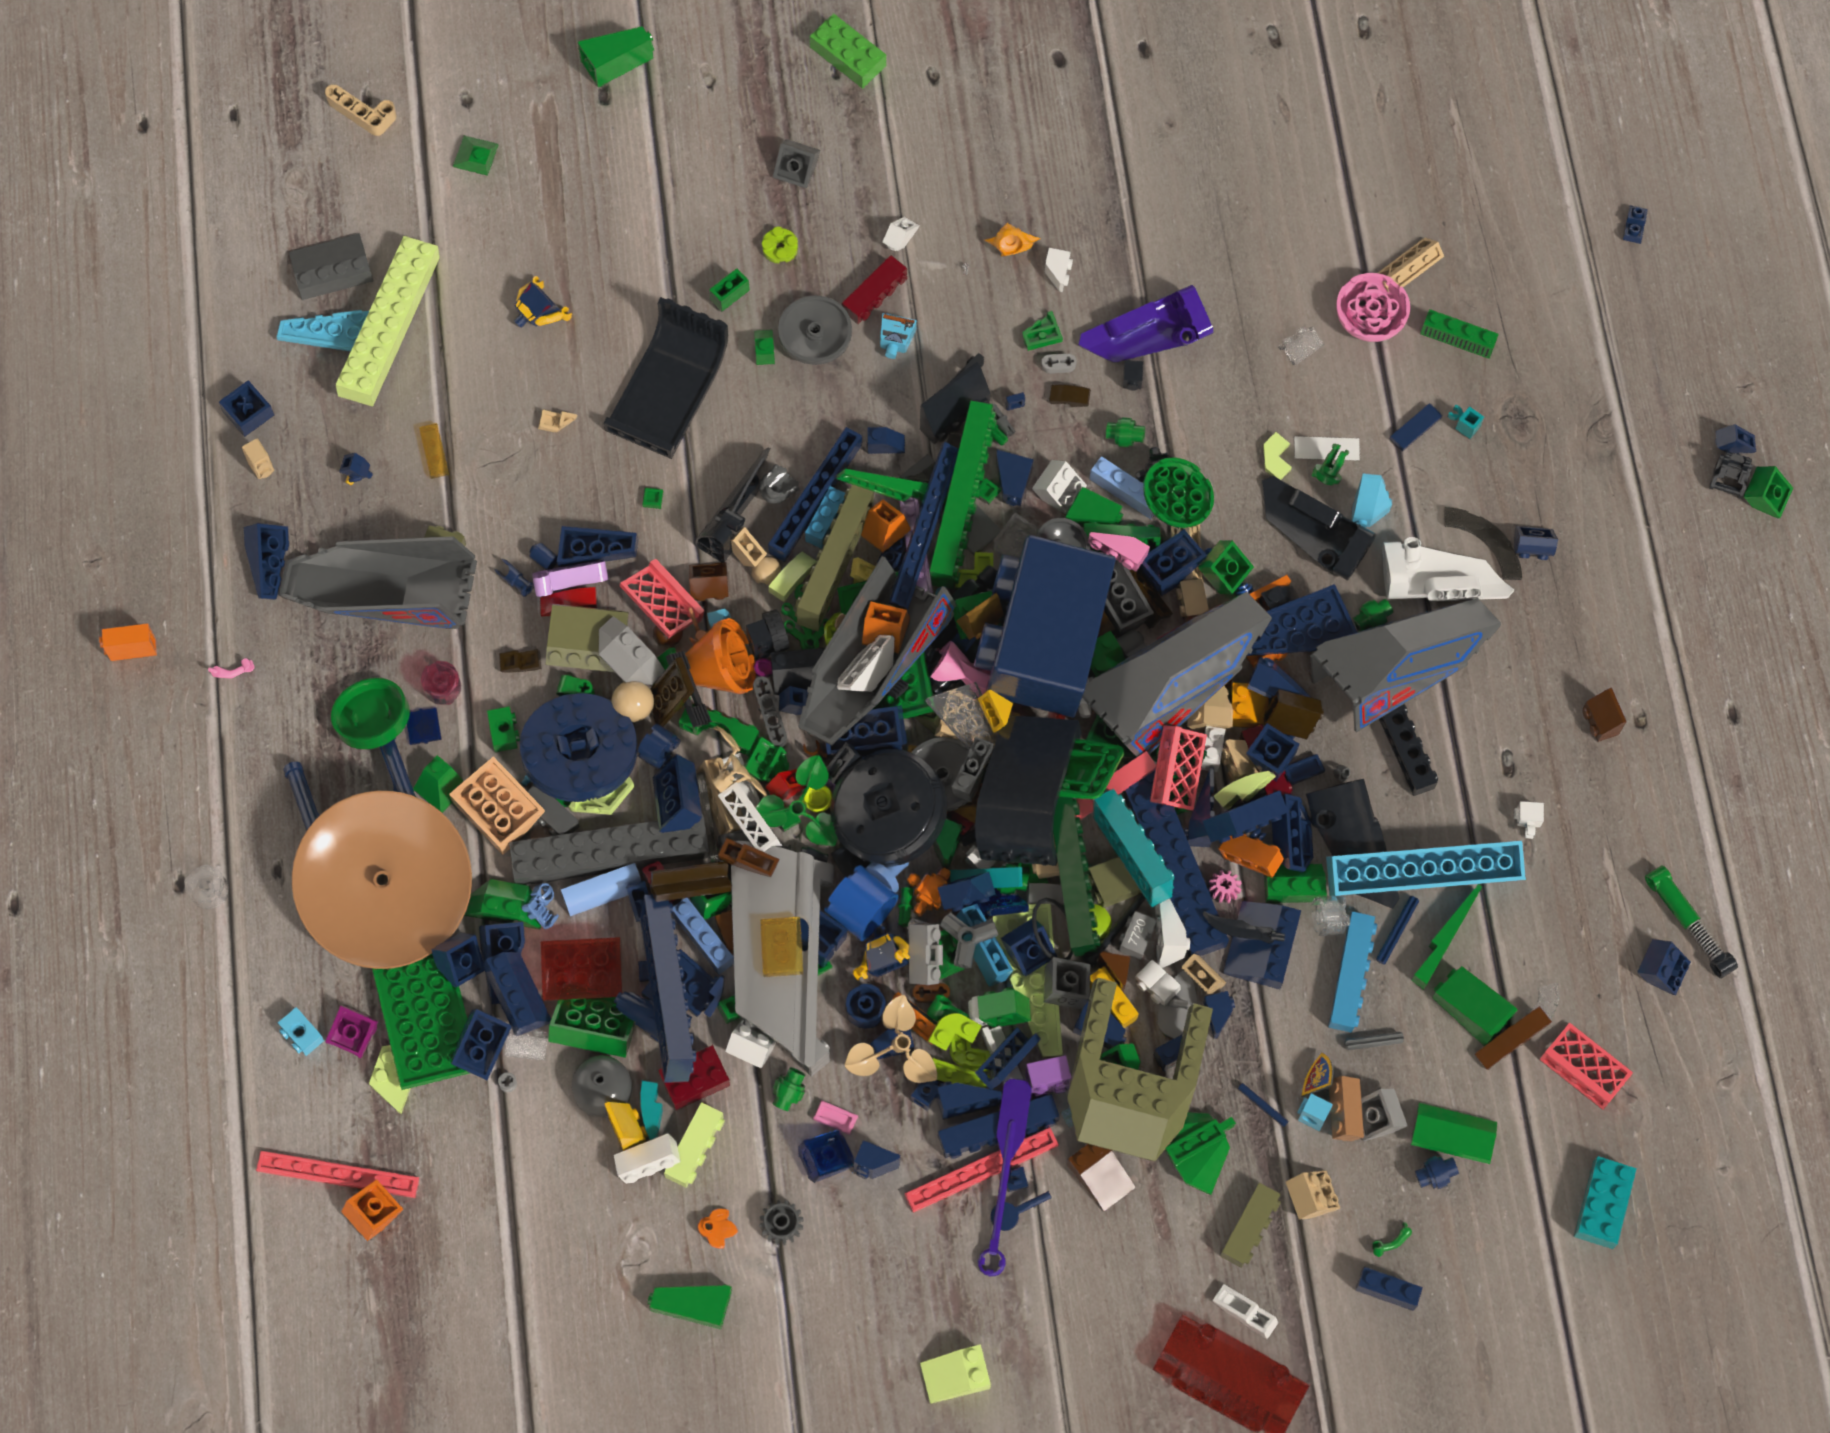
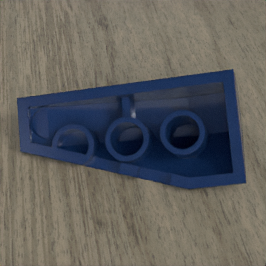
[244,523,289,600]
[1247,657,1312,698]
[1184,768,1214,847]
[479,922,525,1005]

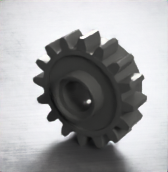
[759,1200,804,1246]

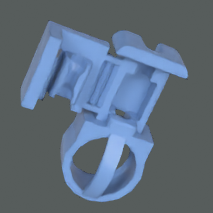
[522,883,559,929]

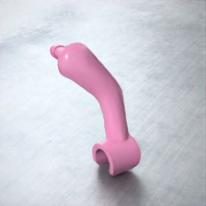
[208,658,254,678]

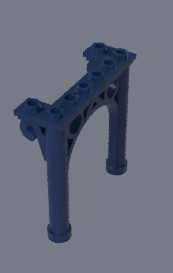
[283,738,416,832]

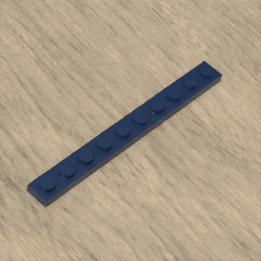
[889,442,959,610]

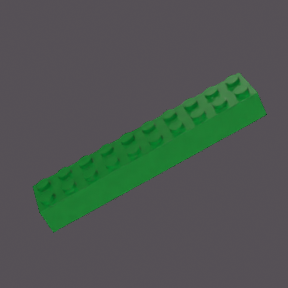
[930,401,997,590]

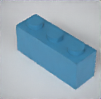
[805,486,846,549]

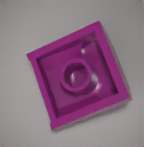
[325,1006,378,1058]

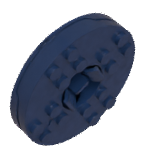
[520,693,637,802]

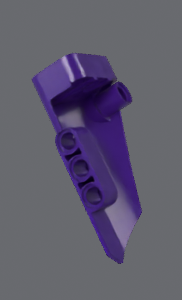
[1078,285,1214,363]

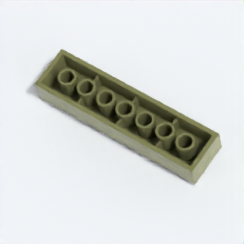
[795,485,874,632]

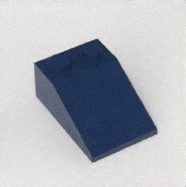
[1139,529,1207,596]
[451,1009,512,1081]
[937,1082,1002,1120]

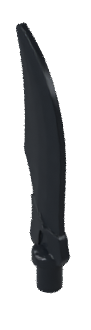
[1203,911,1285,944]

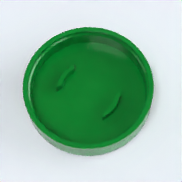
[331,678,410,749]

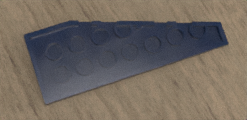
[1247,584,1357,656]

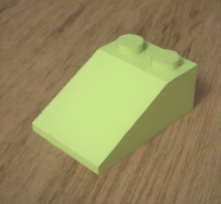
[920,1344,991,1404]

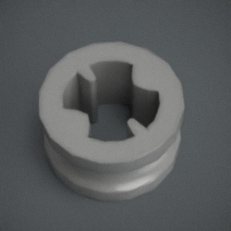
[498,1072,517,1092]

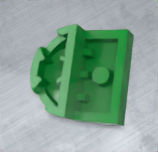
[744,737,789,783]

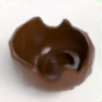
[653,622,683,647]

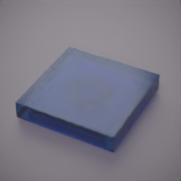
[981,894,1029,916]

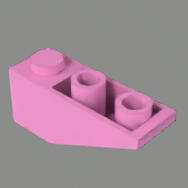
[1088,532,1150,571]

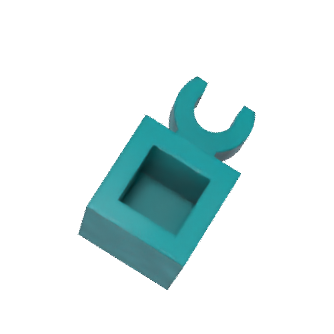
[1448,405,1484,439]

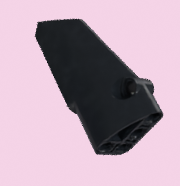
[696,447,771,563]
[1262,476,1376,581]
[1306,779,1400,909]

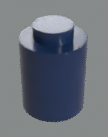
[529,543,558,570]

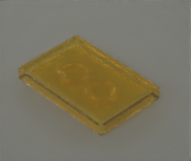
[760,917,804,977]

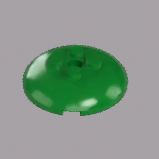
[1143,458,1214,528]

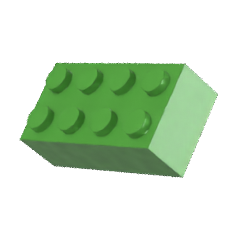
[810,13,886,89]

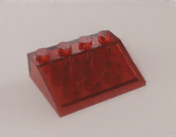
[541,937,622,1001]

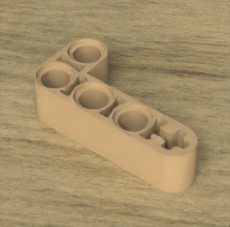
[325,84,397,136]

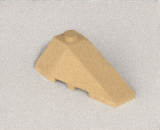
[1188,686,1233,733]

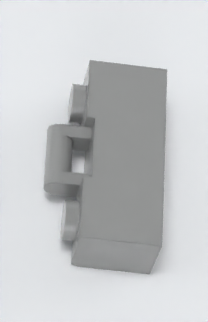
[909,923,943,985]

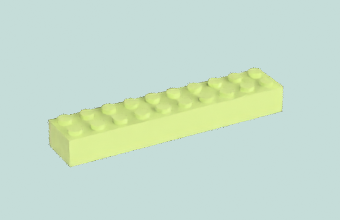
[336,236,440,407]

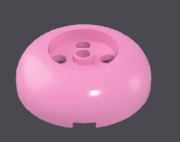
[1336,273,1410,342]

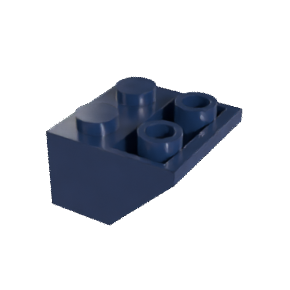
[1637,939,1691,995]

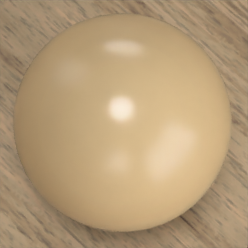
[611,681,654,722]

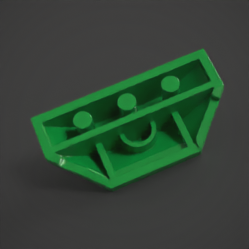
[464,879,541,930]

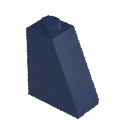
[996,450,1033,506]
[1073,1001,1127,1049]

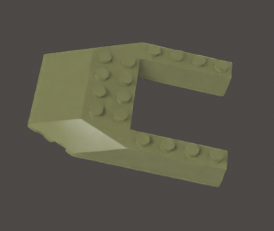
[1067,978,1213,1162]

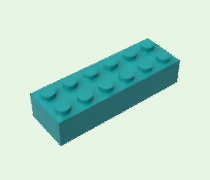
[1093,789,1174,907]

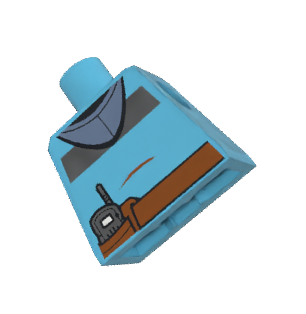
[880,313,917,359]

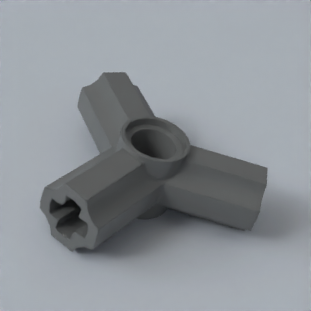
[940,913,999,969]

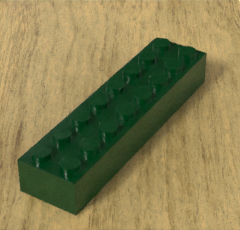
[1053,796,1101,957]

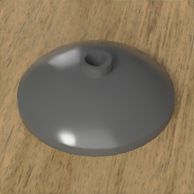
[1036,518,1090,550]

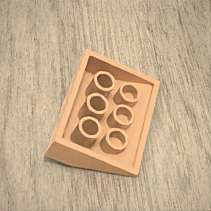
[449,757,545,855]

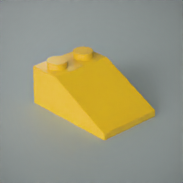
[604,1102,648,1151]

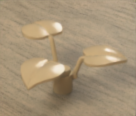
[712,726,768,797]
[844,995,937,1083]

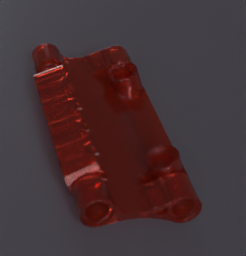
[1152,1314,1310,1433]

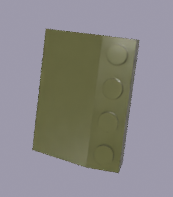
[546,604,629,672]

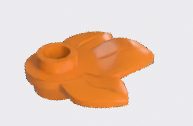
[698,1208,738,1249]

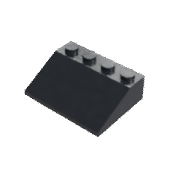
[920,362,991,445]

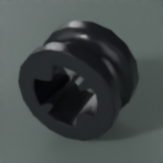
[925,644,940,664]

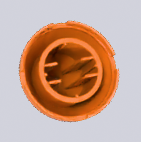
[685,618,756,694]

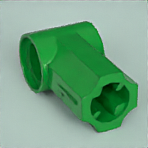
[927,995,969,1021]

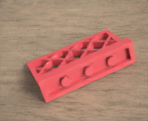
[620,559,705,638]
[1150,725,1207,811]
[1540,1023,1633,1110]

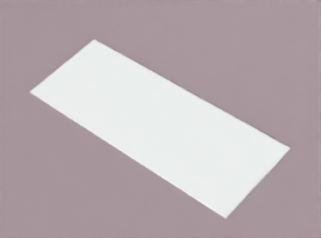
[1294,436,1360,460]

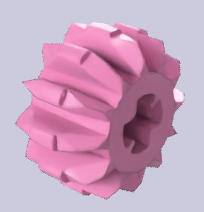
[1208,870,1241,903]

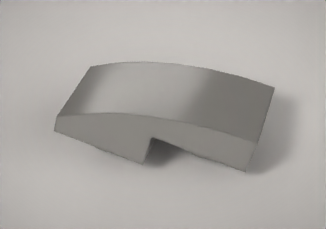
[1027,883,1065,907]

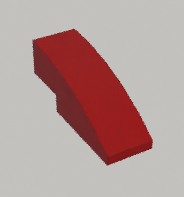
[540,587,597,616]

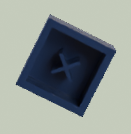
[219,380,274,437]

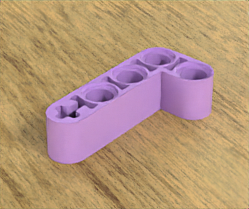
[532,560,608,597]

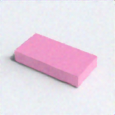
[813,1100,858,1135]

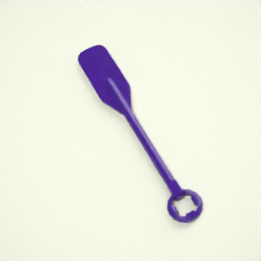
[978,1079,1032,1277]

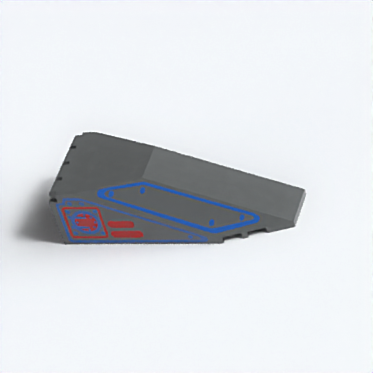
[279,536,477,629]
[798,556,957,745]
[1082,592,1272,757]
[1310,598,1501,733]

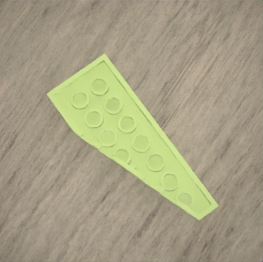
[992,903,1063,1058]

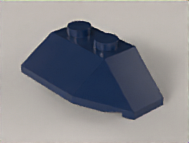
[1272,794,1314,872]

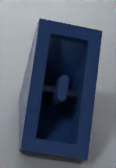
[626,881,649,922]

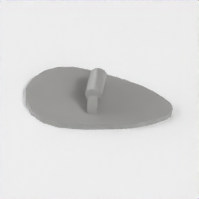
[1157,971,1197,1039]

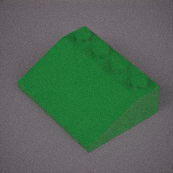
[548,984,635,1058]

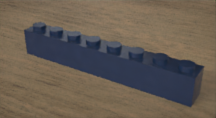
[768,427,862,562]

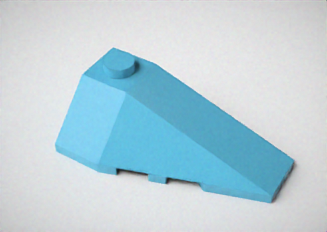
[1351,474,1392,528]

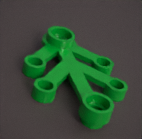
[781,584,830,650]

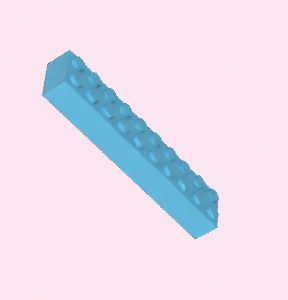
[1326,841,1526,896]

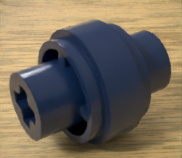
[1415,1156,1459,1189]

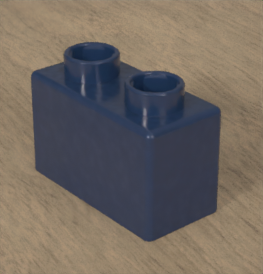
[974,535,1116,718]

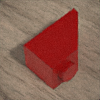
[766,769,806,800]

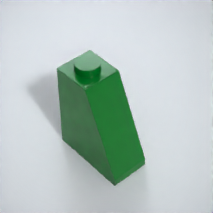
[1065,487,1124,527]

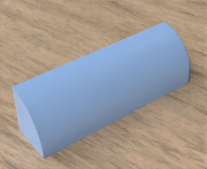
[561,863,642,916]

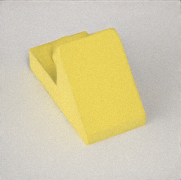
[850,557,876,584]

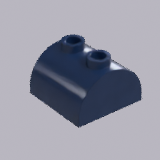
[1514,526,1558,560]

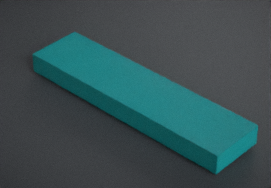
[950,867,1023,888]

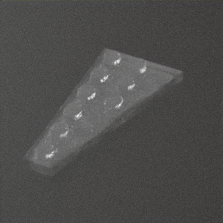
[925,682,999,770]

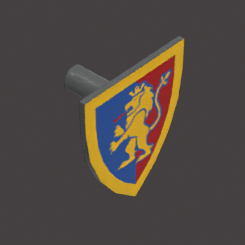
[1301,1053,1334,1097]

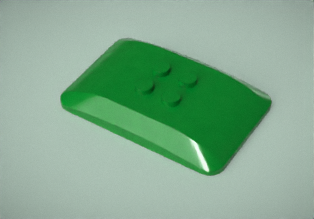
[1059,739,1124,799]

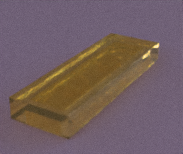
[419,423,449,479]

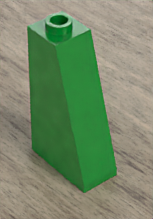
[647,1285,732,1330]

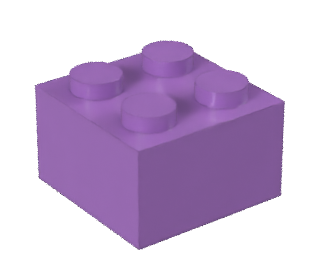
[1025,1055,1071,1098]

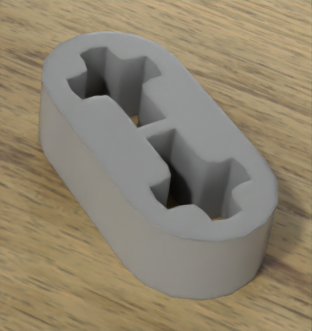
[1041,354,1077,374]

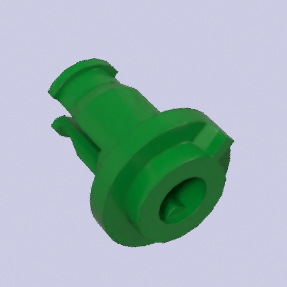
[1311,444,1349,486]

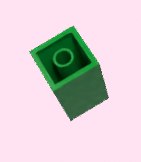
[578,26,654,88]
[1432,966,1518,1046]

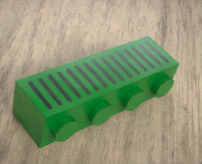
[1420,309,1499,359]

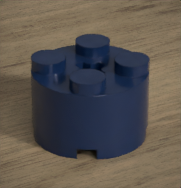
[637,724,681,769]
[846,984,886,1029]

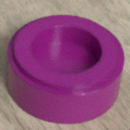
[754,658,773,678]

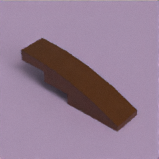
[1475,1006,1552,1070]

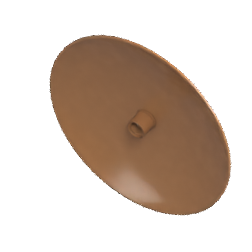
[292,791,472,969]

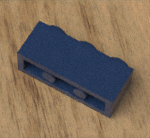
[1355,1267,1423,1311]

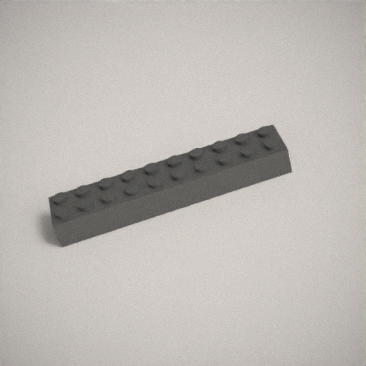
[509,814,710,885]

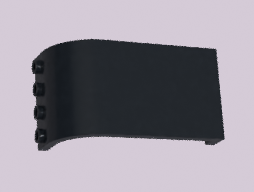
[604,297,728,459]
[975,715,1082,866]

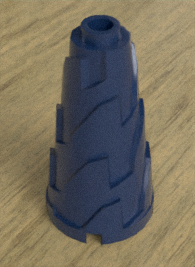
[614,991,692,1041]

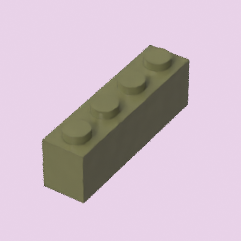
[1220,1183,1281,1268]

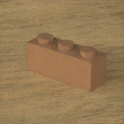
[1329,1076,1364,1142]

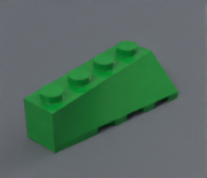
[1084,522,1160,553]

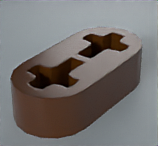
[913,983,950,1003]

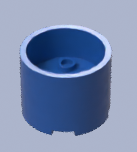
[824,865,898,941]

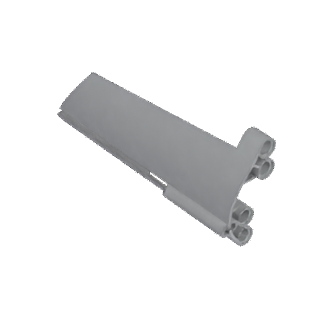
[719,841,834,1068]

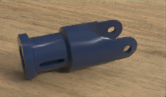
[494,559,534,597]

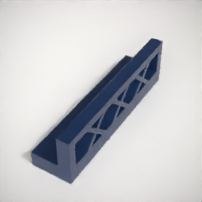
[975,1027,1041,1090]

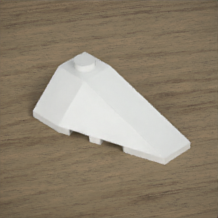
[1155,899,1190,968]

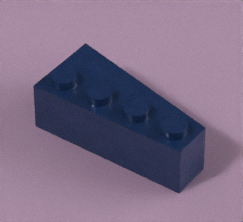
[557,526,639,568]

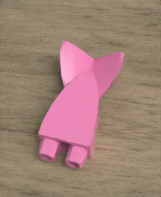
[930,641,991,697]

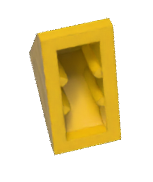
[978,690,1013,733]

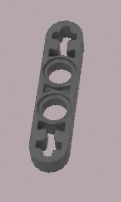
[753,676,787,747]

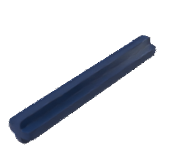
[1376,896,1419,965]

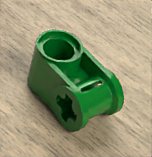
[556,675,595,697]

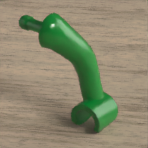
[1372,1222,1412,1257]

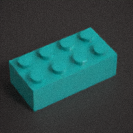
[1574,1156,1637,1249]

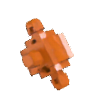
[907,868,952,916]

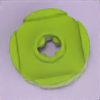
[762,226,798,263]

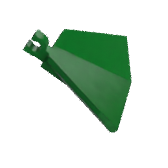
[1165,1112,1236,1195]

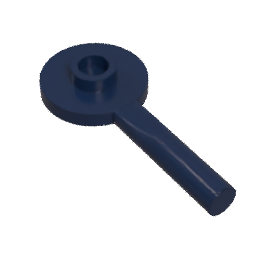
[991,1191,1052,1231]

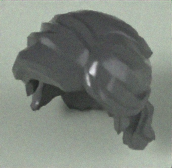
[758,464,800,504]

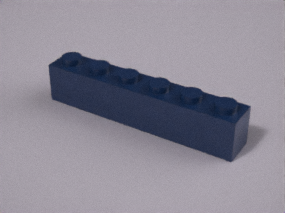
[938,1094,1060,1159]

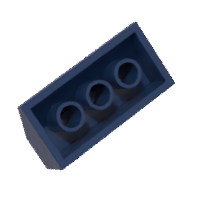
[652,754,702,833]
[483,952,551,1037]

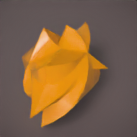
[984,223,1040,257]

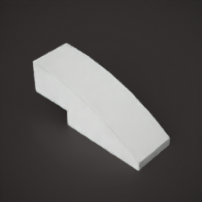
[1213,1284,1278,1339]

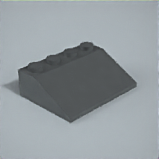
[289,233,373,300]

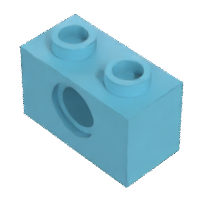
[278,1007,325,1056]
[1297,1093,1333,1131]

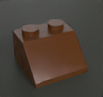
[689,562,729,601]
[1582,688,1627,742]

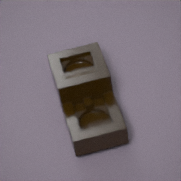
[1049,384,1091,407]
[499,649,542,673]

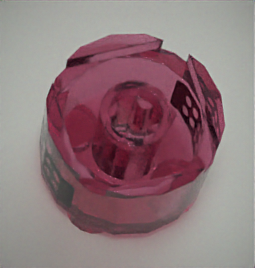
[421,661,462,705]

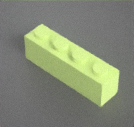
[664,1102,725,1188]

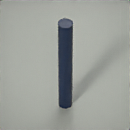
[1238,1083,1289,1127]

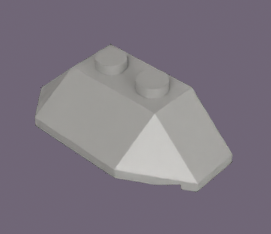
[599,616,665,685]

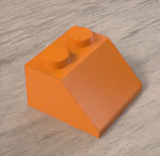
[341,1179,403,1241]

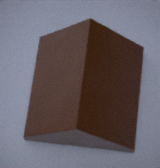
[1097,952,1130,993]

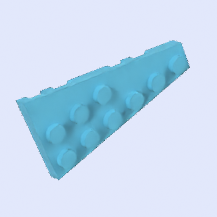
[277,310,369,351]

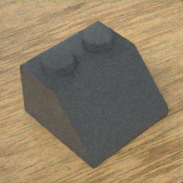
[773,139,820,188]

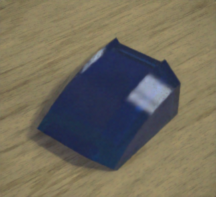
[798,1130,855,1183]

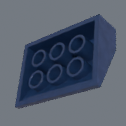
[1223,901,1302,990]

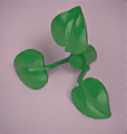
[756,755,838,846]

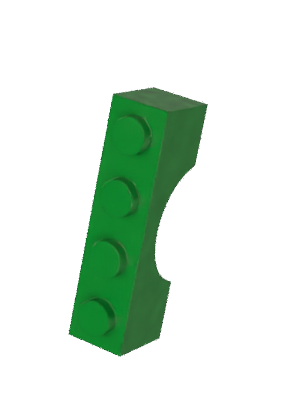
[679,704,759,756]

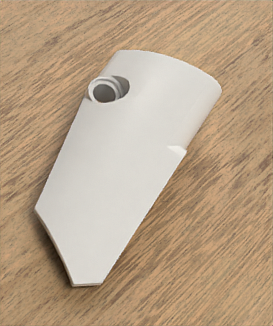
[1382,537,1514,601]

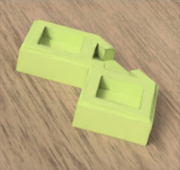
[1263,432,1292,480]

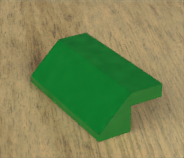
[1411,1103,1497,1164]

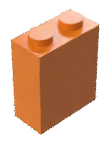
[99,624,157,661]

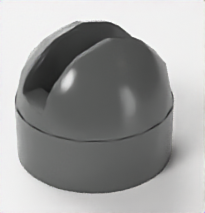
[1333,765,1351,782]

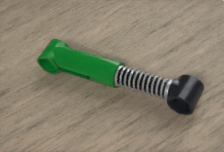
[1645,865,1738,979]

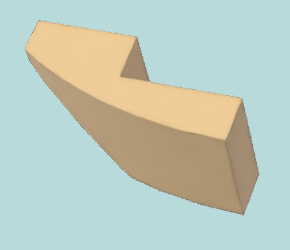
[538,410,577,432]

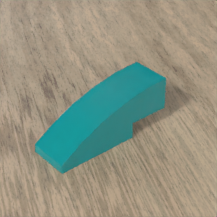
[641,1081,663,1140]

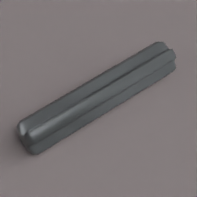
[1345,1032,1404,1050]

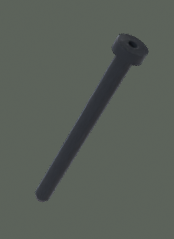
[1084,892,1146,968]

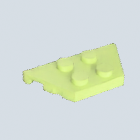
[568,777,634,815]
[369,1045,411,1114]

